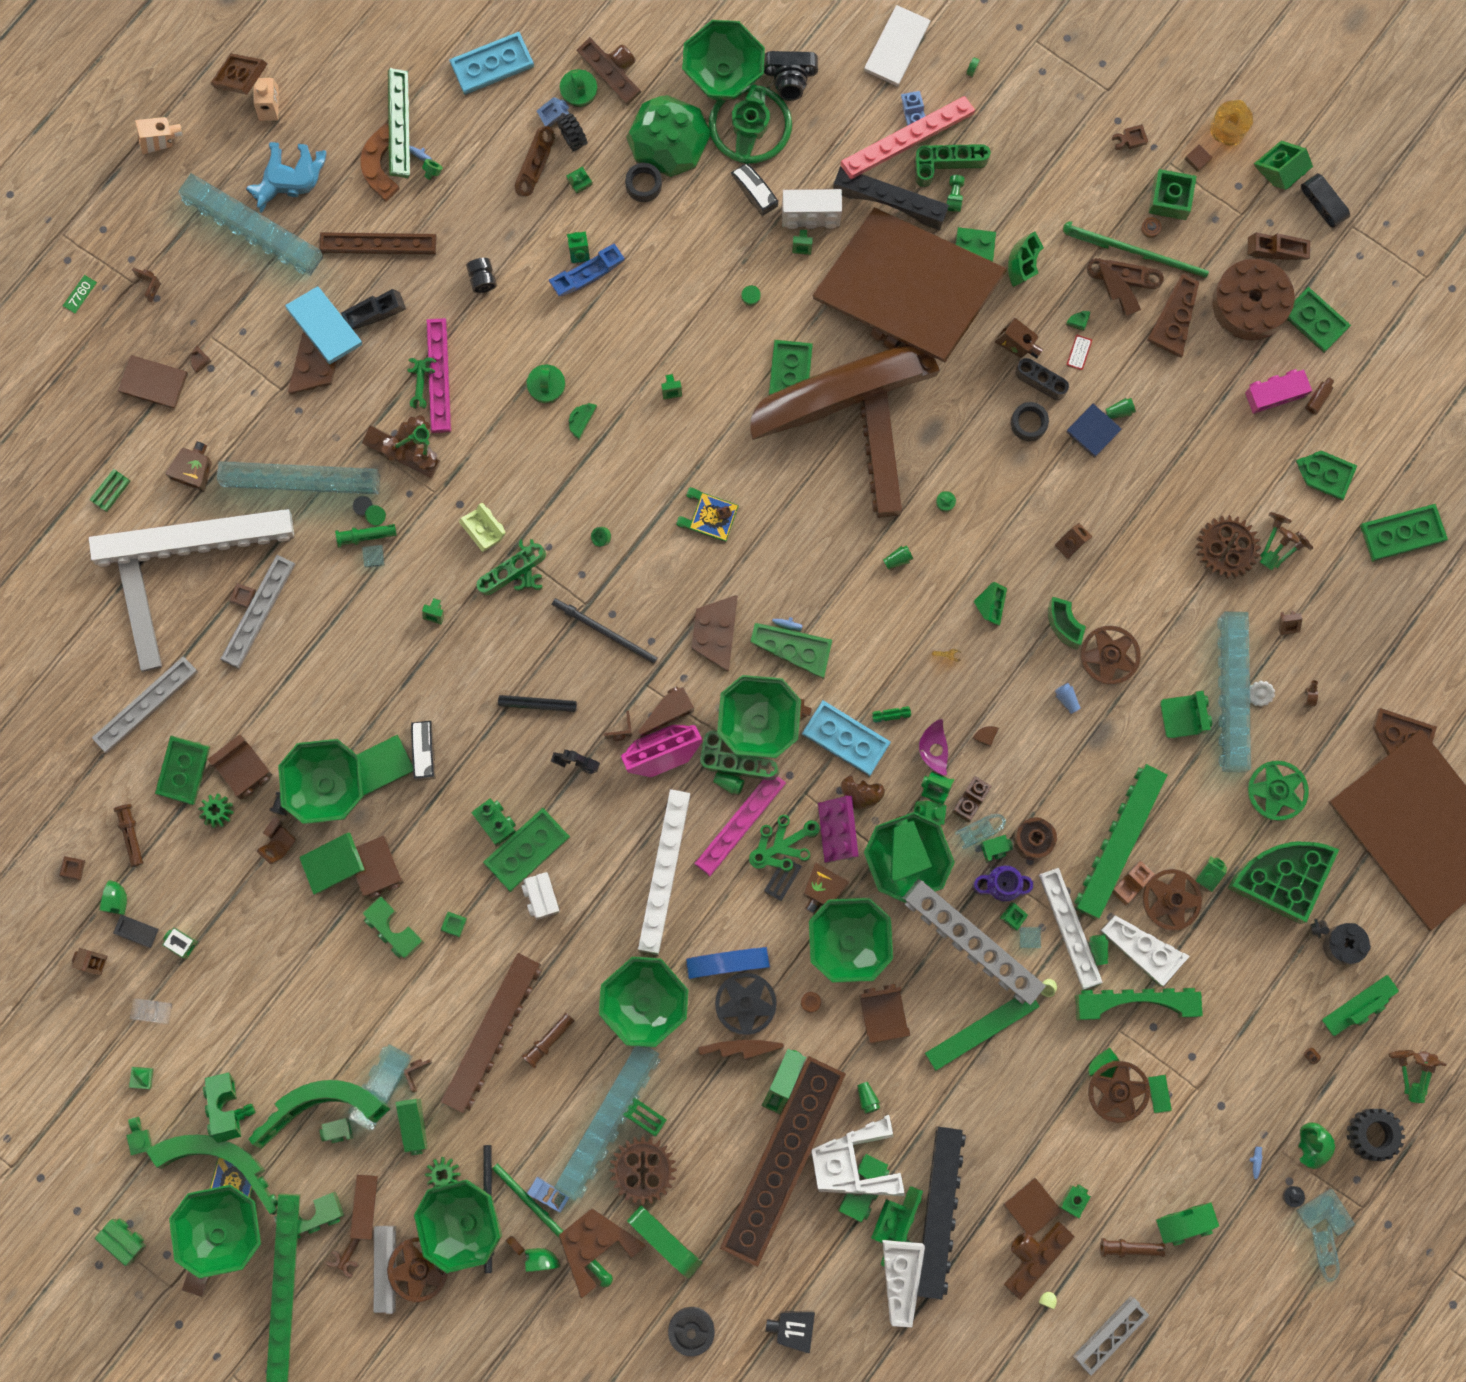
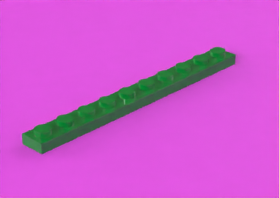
[266,1193,301,1382]

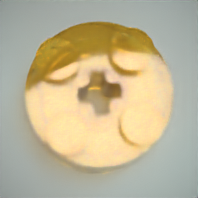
[1210,100,1253,146]

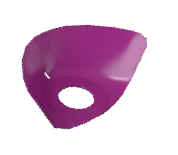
[919,719,948,775]

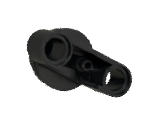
[764,51,818,101]

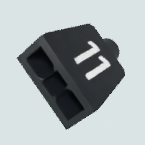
[765,1310,815,1353]

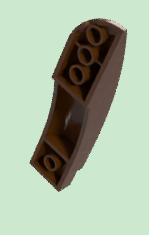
[750,344,940,440]

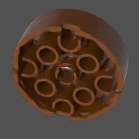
[1212,259,1295,340]

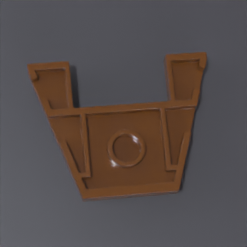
[558,1209,646,1299]

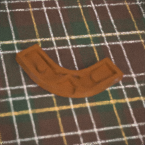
[360,123,400,202]

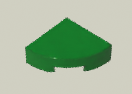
[1066,311,1091,331]

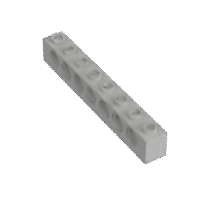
[903,879,1046,1005]

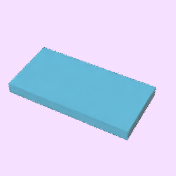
[449,32,534,95]
[285,286,362,365]
[802,700,891,777]

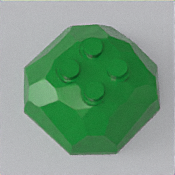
[682,19,765,100]
[626,95,711,177]
[717,675,801,759]
[278,739,363,824]
[863,812,955,903]
[809,898,893,983]
[599,957,689,1047]
[414,1179,502,1273]
[169,1185,261,1279]

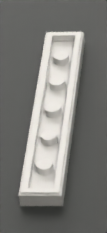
[1039,868,1103,990]

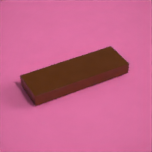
[350,1175,378,1240]

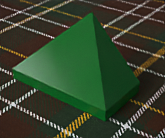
[973,582,1007,626]

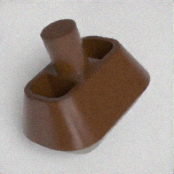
[716,506,732,519]
[1304,1048,1321,1064]

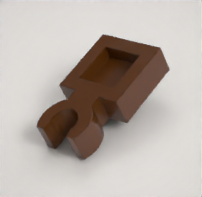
[1112,124,1148,150]

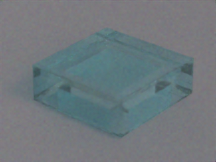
[362,545,385,568]
[1020,927,1041,948]

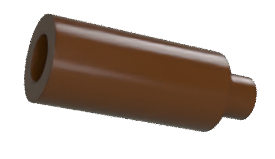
[1305,378,1334,415]

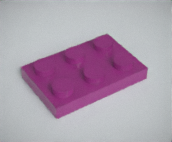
[818,796,859,863]

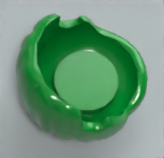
[1298,1122,1335,1169]

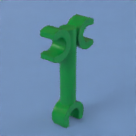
[407,357,436,409]
[514,539,543,591]

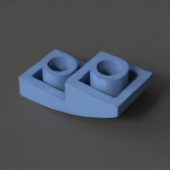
[901,91,925,126]

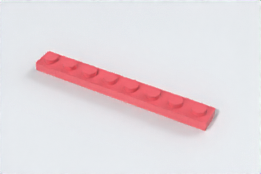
[840,96,975,179]

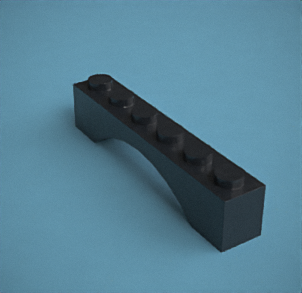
[833,166,949,230]

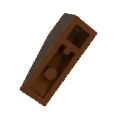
[638,687,694,738]
[72,948,108,975]

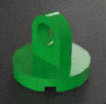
[559,69,598,107]
[526,364,566,404]

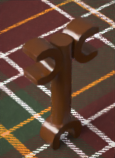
[326,1239,360,1277]

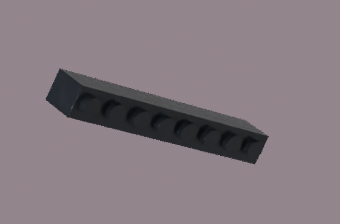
[917,1126,966,1300]

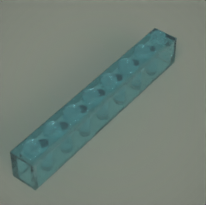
[178,173,323,276]
[217,461,381,494]
[1217,611,1251,773]
[554,1046,661,1201]

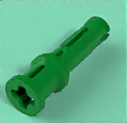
[335,524,397,548]

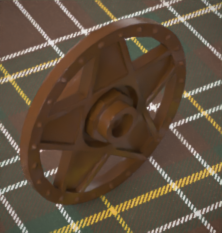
[1080,626,1141,685]
[1143,869,1202,930]
[1088,1061,1150,1123]
[387,1237,448,1302]

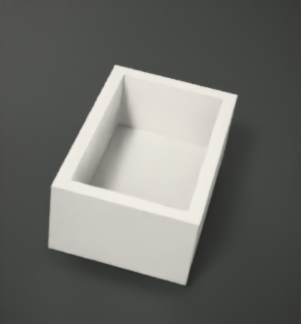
[782,189,842,229]

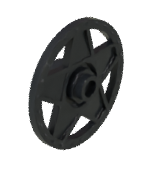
[715,973,777,1035]

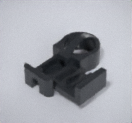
[550,749,600,774]

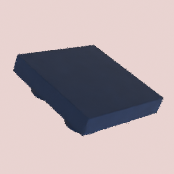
[1066,403,1122,458]

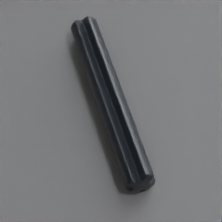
[498,695,577,712]

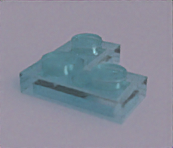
[1296,1188,1355,1236]

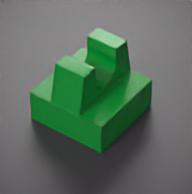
[566,166,593,194]
[792,229,813,255]
[661,374,682,400]
[422,598,444,625]

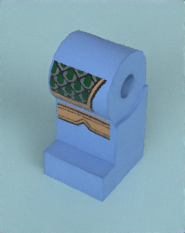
[527,1177,569,1213]

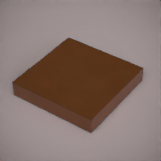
[1003,1178,1062,1236]

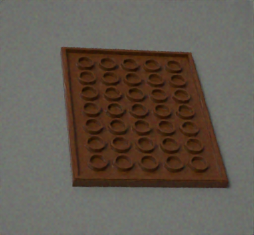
[812,207,1007,363]
[1328,729,1466,931]

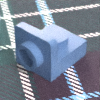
[536,97,569,127]

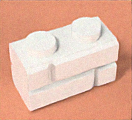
[521,872,560,920]

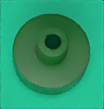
[422,159,443,180]

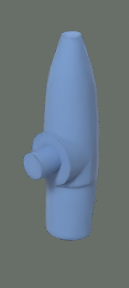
[409,146,432,161]
[772,617,802,631]
[1249,1146,1262,1179]

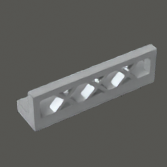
[374,1226,396,1314]
[1072,1296,1149,1375]

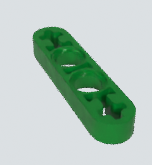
[476,543,546,595]

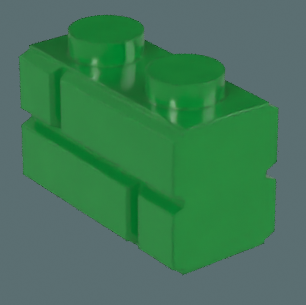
[95,1218,146,1267]

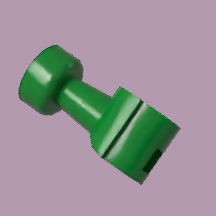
[946,175,965,212]

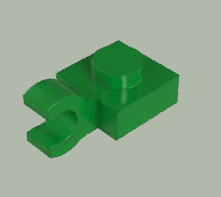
[126,1117,152,1155]

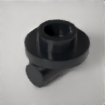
[1311,918,1330,939]

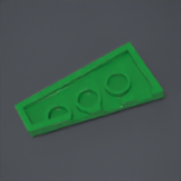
[750,623,832,679]

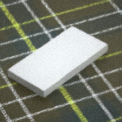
[864,5,931,86]

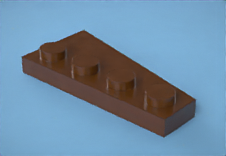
[1147,273,1199,358]

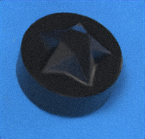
[1283,1186,1305,1207]

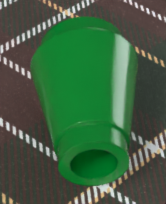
[1105,397,1136,419]
[883,545,914,570]
[713,772,745,795]
[1088,934,1108,965]
[857,1082,880,1114]

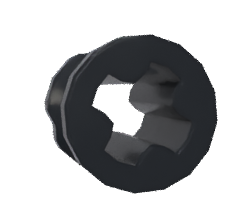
[269,792,287,817]

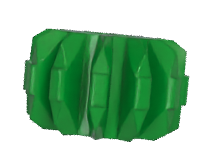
[198,793,234,828]
[425,1157,461,1188]

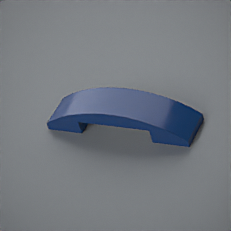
[549,243,625,297]
[686,947,770,979]

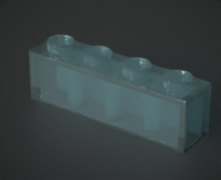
[348,1044,413,1131]

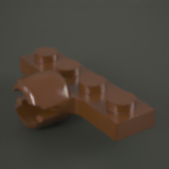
[576,37,641,106]
[362,422,441,478]
[1004,1221,1075,1300]

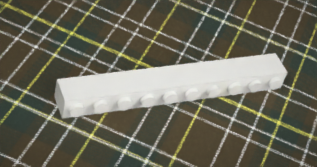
[89,509,294,567]

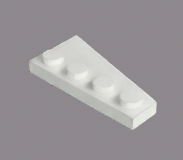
[1101,916,1190,987]
[882,1240,925,1327]

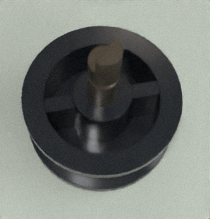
[668,1307,715,1356]

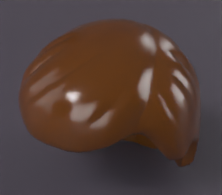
[841,776,885,810]

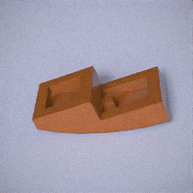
[1112,860,1155,906]

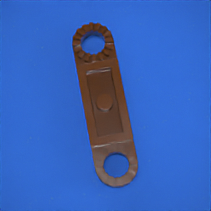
[515,126,555,197]
[1087,258,1164,289]

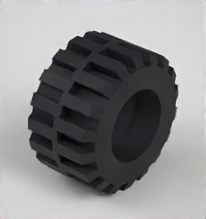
[1347,1108,1405,1161]

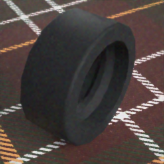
[625,163,662,202]
[1011,402,1049,442]

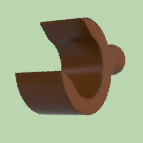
[1304,680,1318,707]

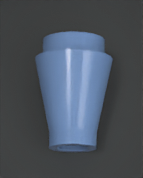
[1055,683,1081,714]

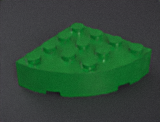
[1227,841,1340,924]

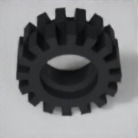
[557,113,588,151]

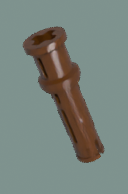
[113,804,144,867]
[521,1012,575,1069]
[1100,1238,1165,1258]

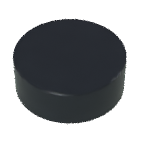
[353,496,373,517]

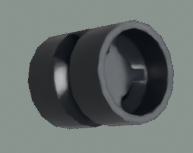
[466,258,497,293]

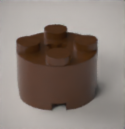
[1013,817,1057,860]

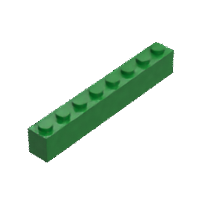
[1074,764,1168,920]

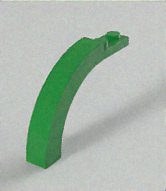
[248,1080,391,1149]
[146,1134,278,1215]

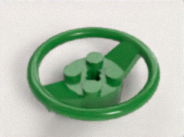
[709,84,792,164]

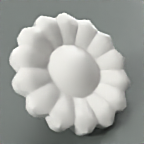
[1247,681,1275,707]

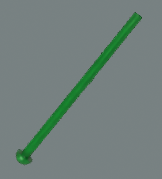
[1063,221,1209,278]
[492,1163,613,1288]

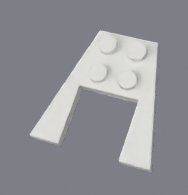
[812,1115,905,1196]

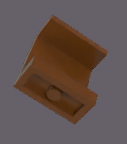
[207,735,273,800]
[355,835,404,899]
[859,984,911,1044]

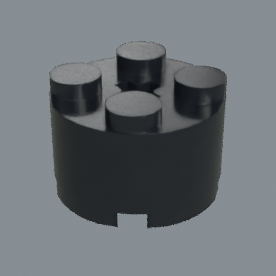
[1323,923,1371,965]

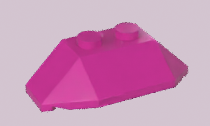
[621,725,703,777]

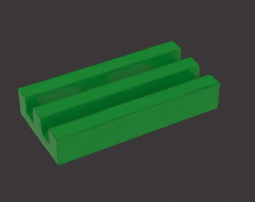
[89,469,131,512]
[623,1097,667,1137]

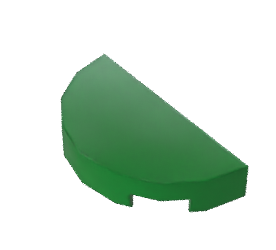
[569,403,597,440]

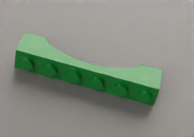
[1075,988,1203,1020]

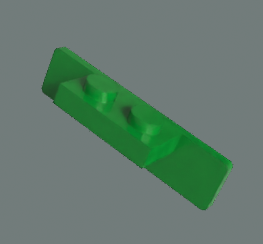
[1322,975,1399,1036]
[871,1186,923,1267]

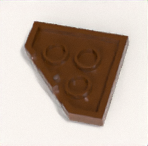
[1373,708,1437,755]

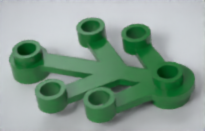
[749,815,820,872]

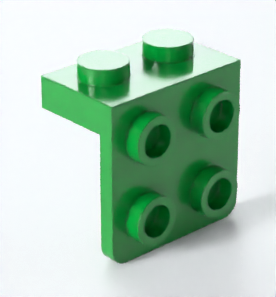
[1160,690,1212,739]

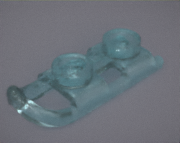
[955,814,1006,850]
[1311,1226,1340,1282]

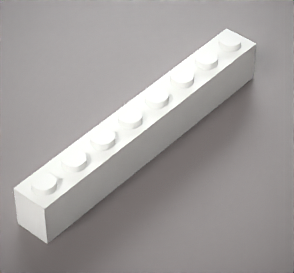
[638,789,690,955]

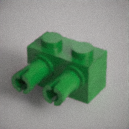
[471,798,516,847]

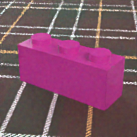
[1245,369,1312,414]

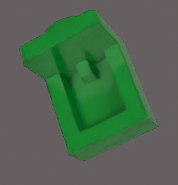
[567,231,590,263]
[913,801,947,825]
[1195,856,1227,892]

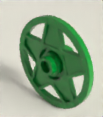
[1248,761,1309,821]

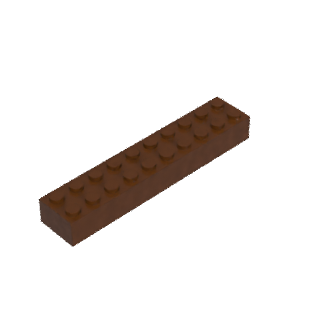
[719,1056,846,1267]

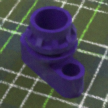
[972,866,1033,902]

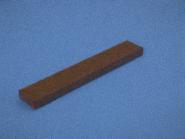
[319,232,437,255]

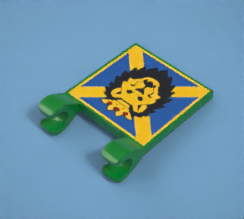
[676,487,739,542]
[210,1157,253,1198]

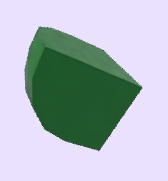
[99,880,127,915]
[1088,1048,1120,1078]
[525,1248,561,1272]

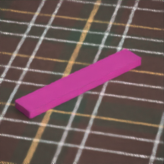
[426,318,451,433]
[694,770,786,877]

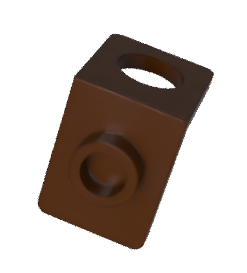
[132,267,161,303]
[1055,523,1092,559]
[604,711,632,741]
[257,827,296,864]
[403,1059,432,1093]

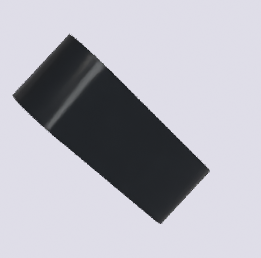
[1301,173,1350,228]
[1015,358,1069,400]

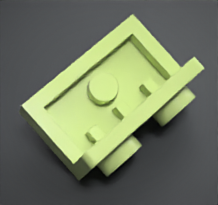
[459,503,506,552]

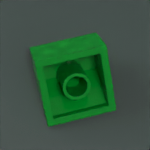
[1254,140,1313,190]

